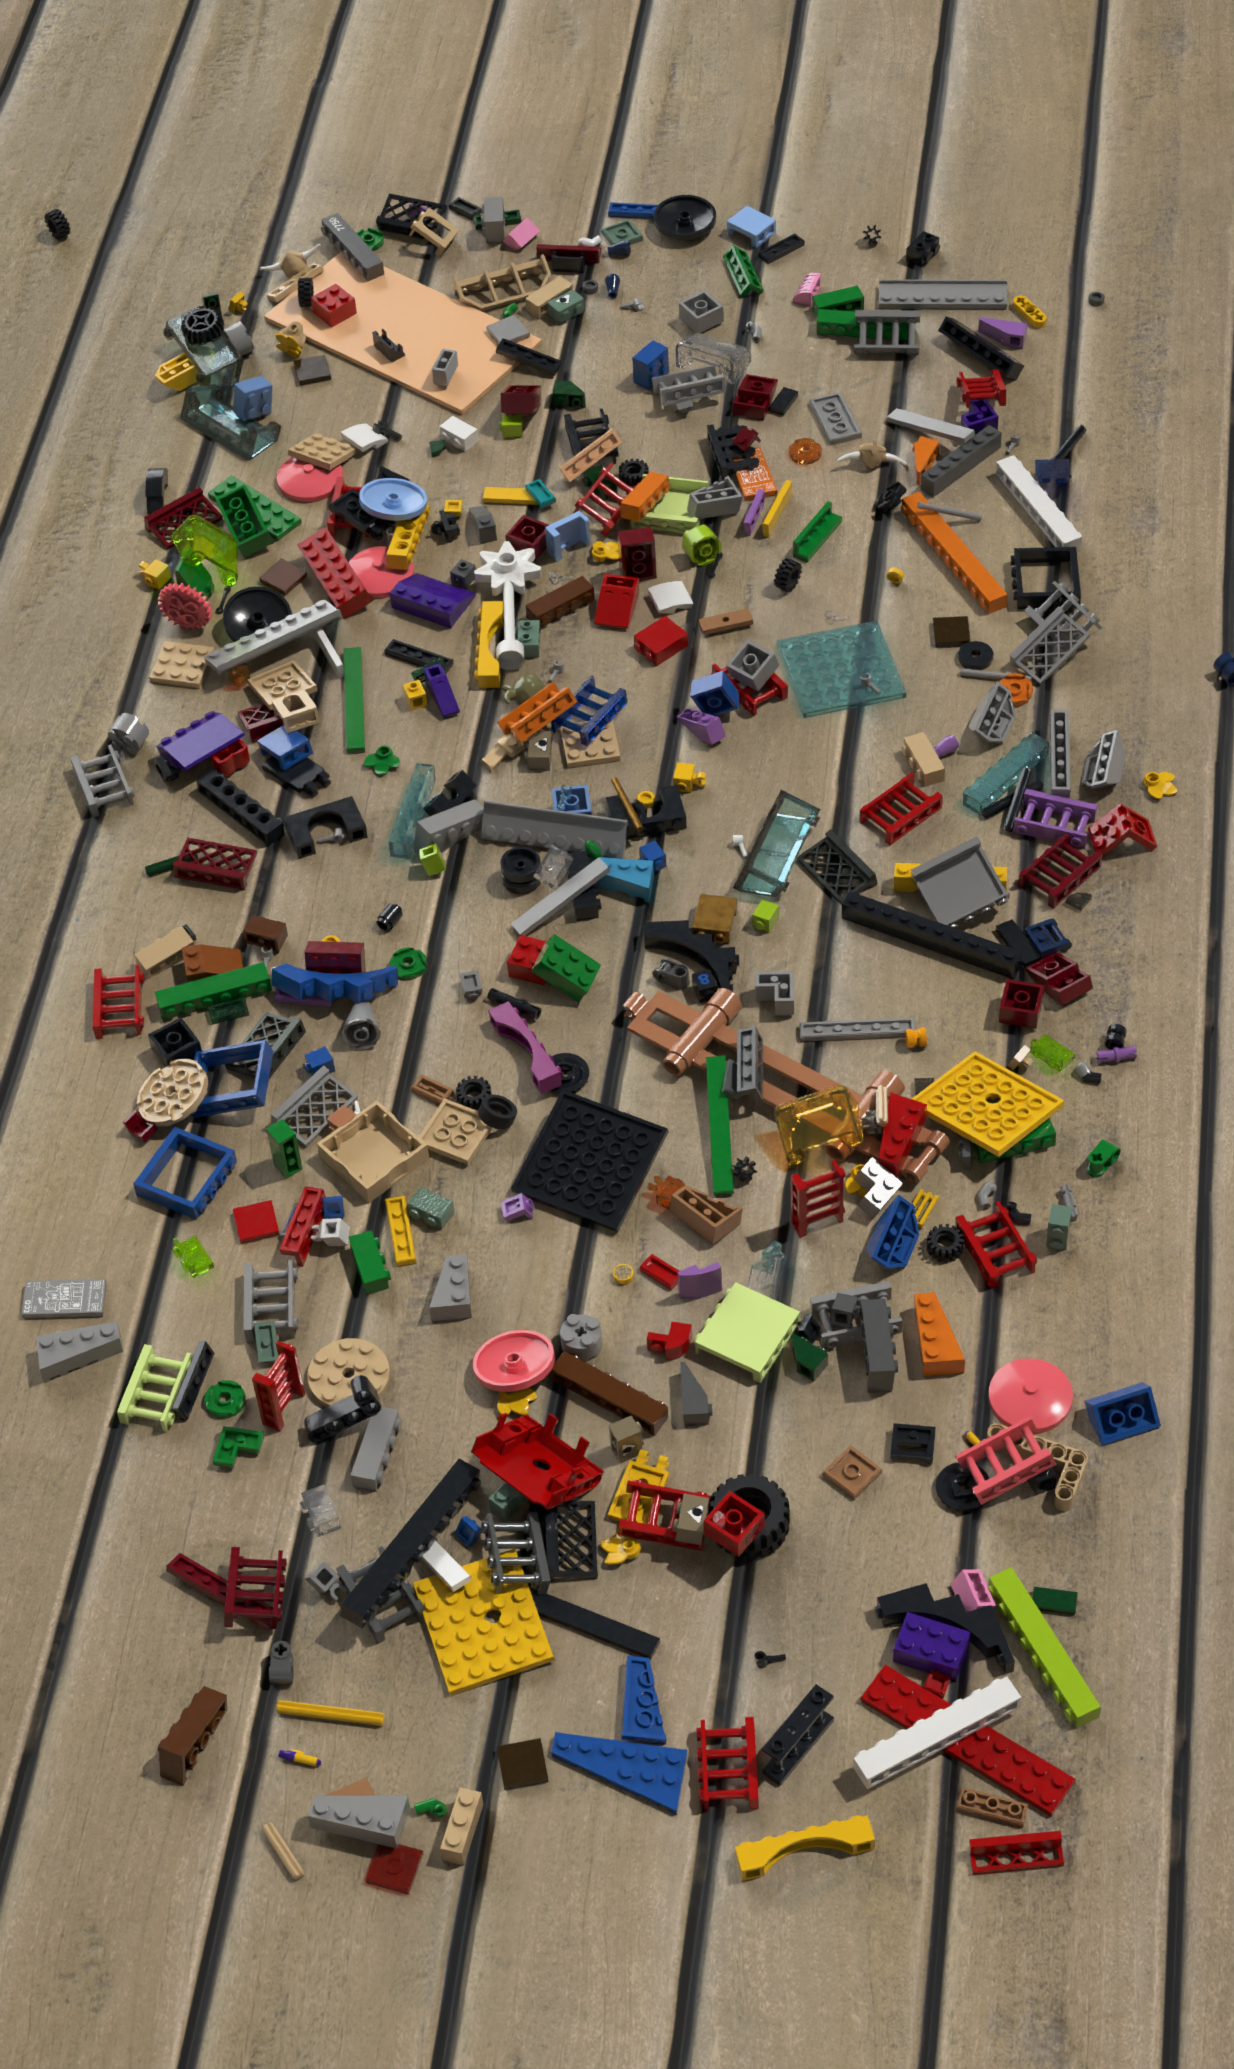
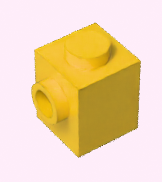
[403,680,427,711]

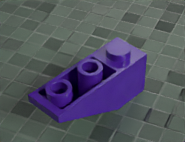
[424,663,460,718]

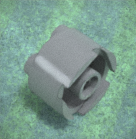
[221,321,254,360]
[108,713,149,755]
[560,1314,602,1362]

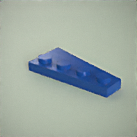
[621,1656,667,1744]

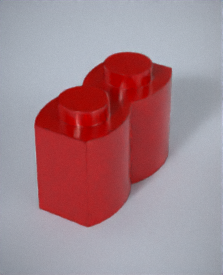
[211,739,250,777]

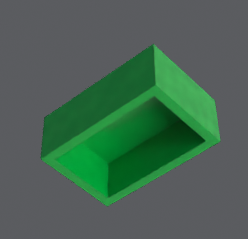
[531,934,601,1002]

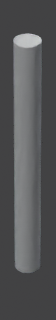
[917,502,982,521]
[960,668,1032,681]

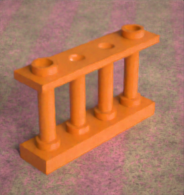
[497,682,577,743]

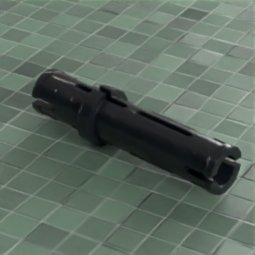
[487,988,542,1019]

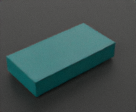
[525,479,556,509]

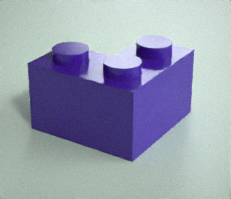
[961,400,999,436]

